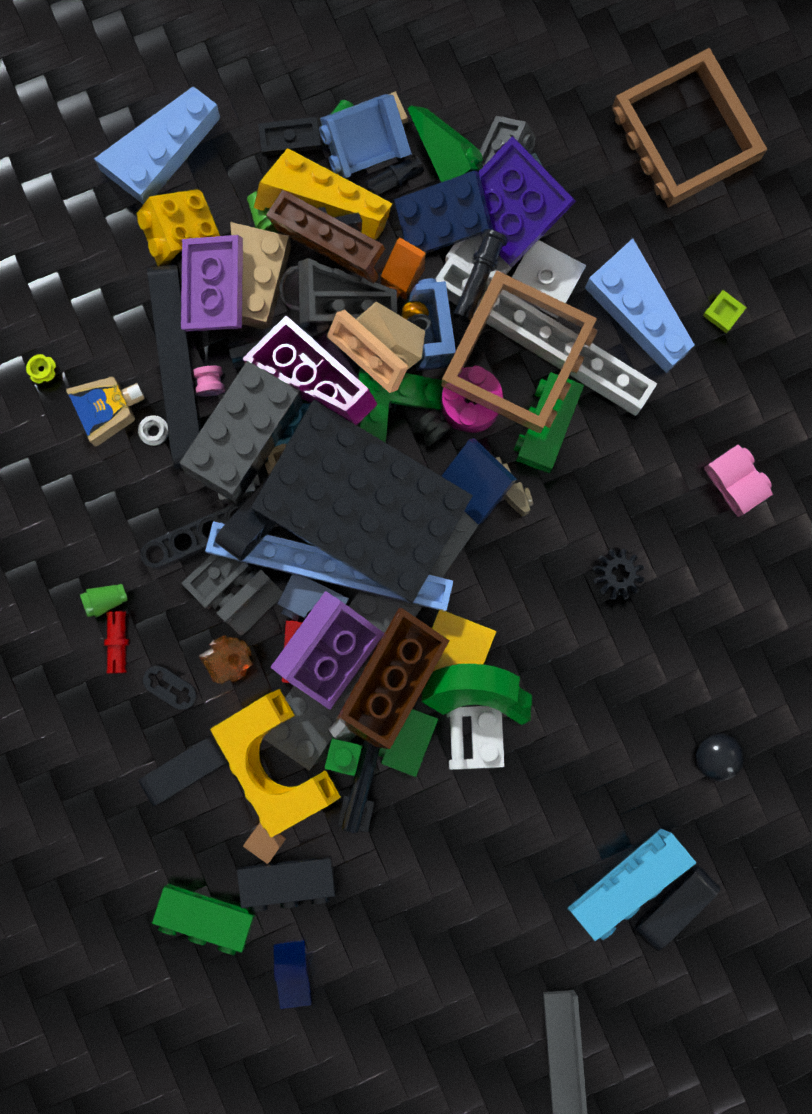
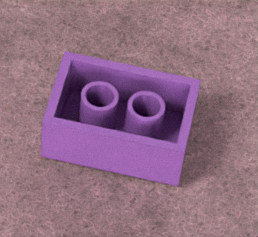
[270,591,385,710]

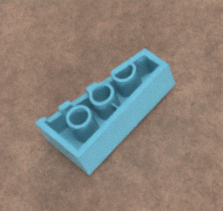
[568,829,696,941]

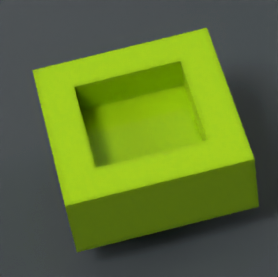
[703,290,747,333]

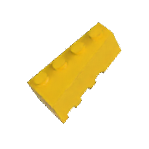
[254,148,392,240]

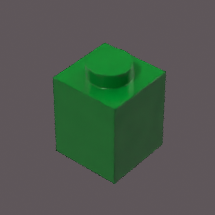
[324,738,363,776]

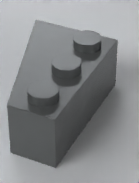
[298,258,397,323]

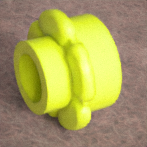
[26,354,56,384]

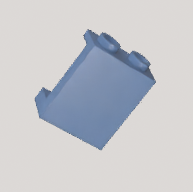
[319,94,411,178]
[407,278,456,371]

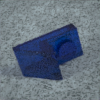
[274,940,312,1009]

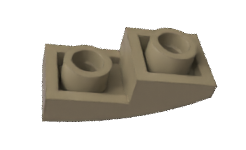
[495,457,533,516]

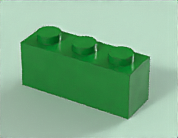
[513,372,584,473]
[152,884,256,955]

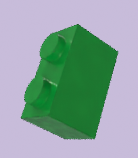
[378,709,438,777]

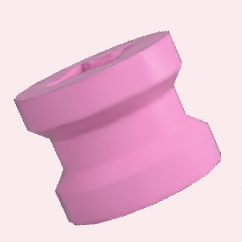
[192,366,225,397]

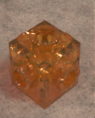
[199,636,253,684]

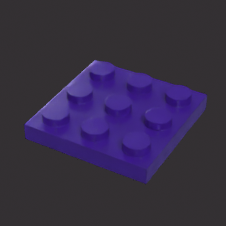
[479,136,576,267]

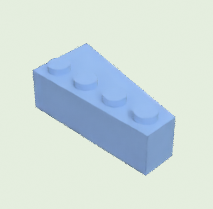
[94,86,220,204]
[585,239,694,373]

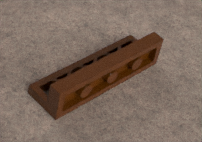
[266,190,385,284]

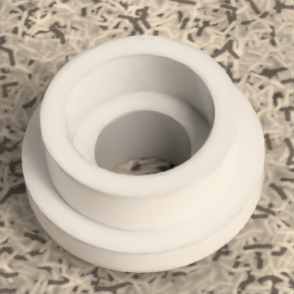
[138,416,169,446]

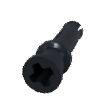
[452,229,508,323]

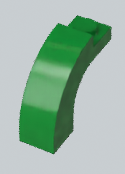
[421,664,532,725]

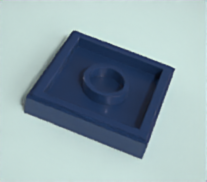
[442,438,517,524]

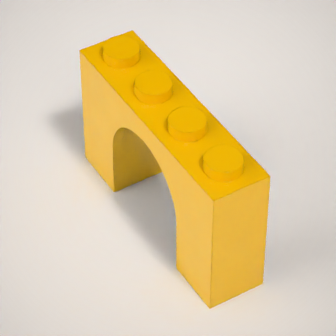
[210,689,341,838]

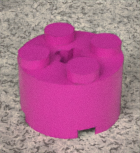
[441,366,503,433]

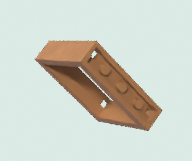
[612,48,767,208]
[441,270,598,434]

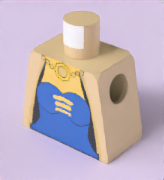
[66,377,145,447]

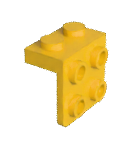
[137,189,220,266]

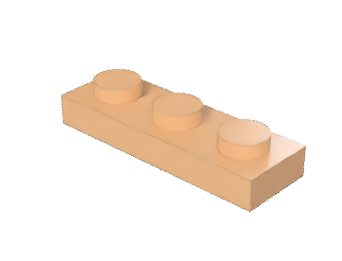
[327,310,409,393]

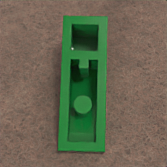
[407,106,483,182]

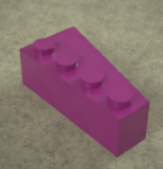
[243,316,378,425]

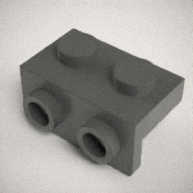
[182,554,252,610]
[217,570,283,636]

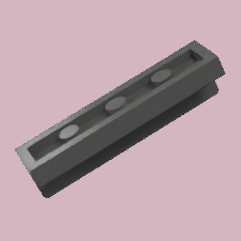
[543,990,587,1114]

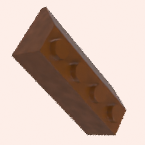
[338,608,450,749]

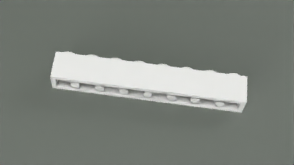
[436,256,657,416]

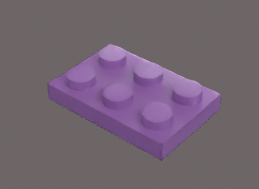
[181,235,243,332]

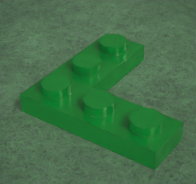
[357,367,443,443]

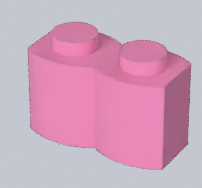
[704,445,773,517]

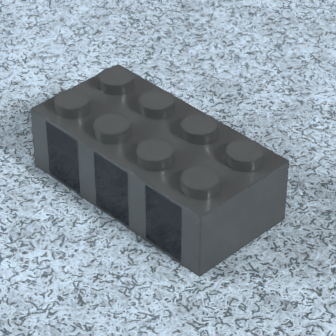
[180,361,303,504]

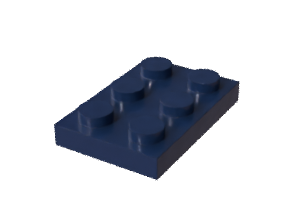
[394,171,493,254]

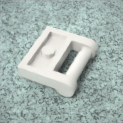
[447,706,504,769]

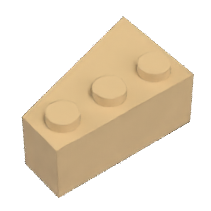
[230,222,291,330]

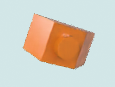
[381,237,426,299]

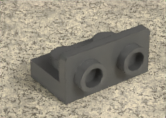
[480,116,535,166]

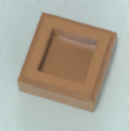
[243,823,286,864]

